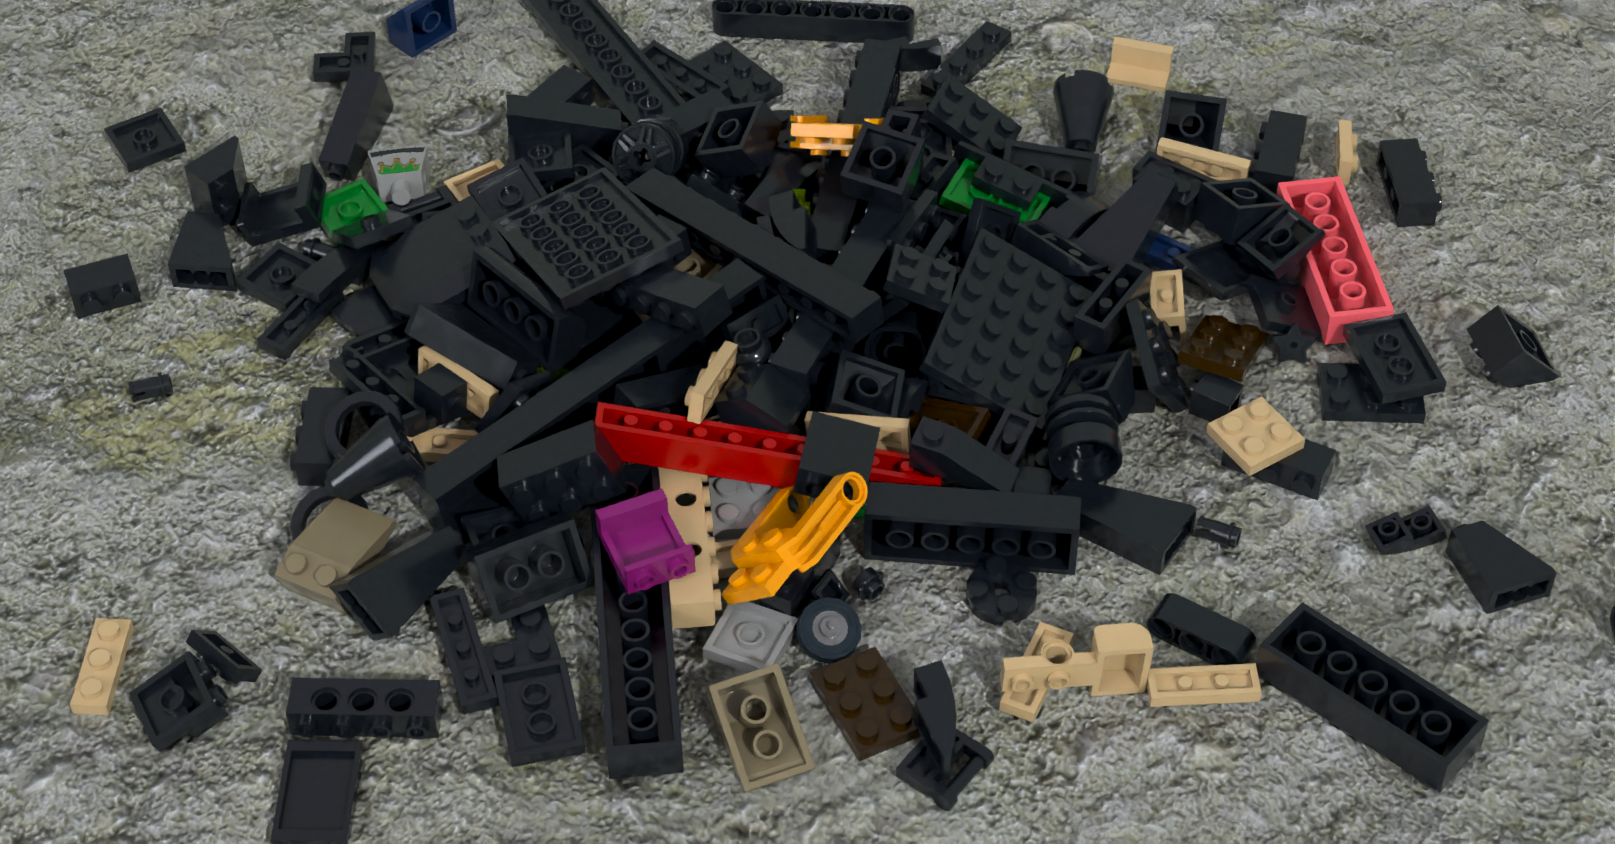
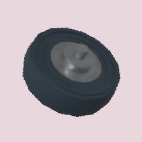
[796,597,862,663]

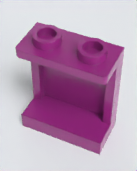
[595,488,696,594]

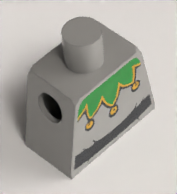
[368,144,431,205]

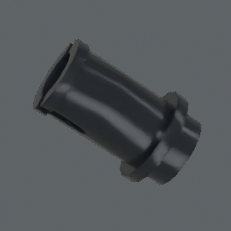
[302,238,338,261]
[128,372,173,403]
[1194,515,1242,549]

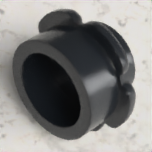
[852,567,885,600]

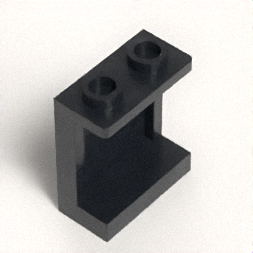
[236,162,327,247]
[793,411,880,507]

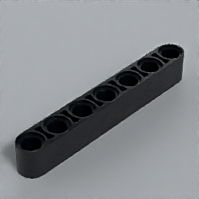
[712,0,915,43]

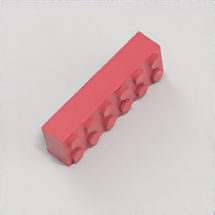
[1276,176,1394,345]

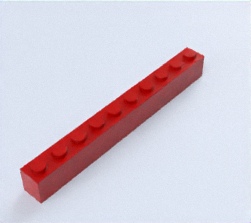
[595,402,941,502]

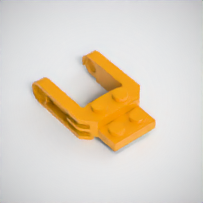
[790,115,885,157]
[721,472,868,605]

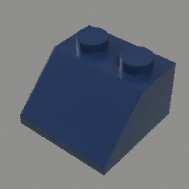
[386,0,457,58]

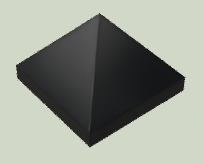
[808,568,850,602]

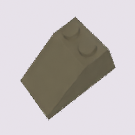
[274,498,397,615]
[705,663,815,793]

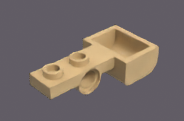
[1000,623,1154,696]

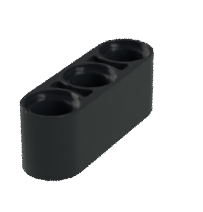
[1146,593,1256,665]

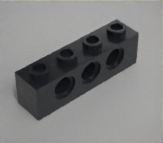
[286,678,444,739]

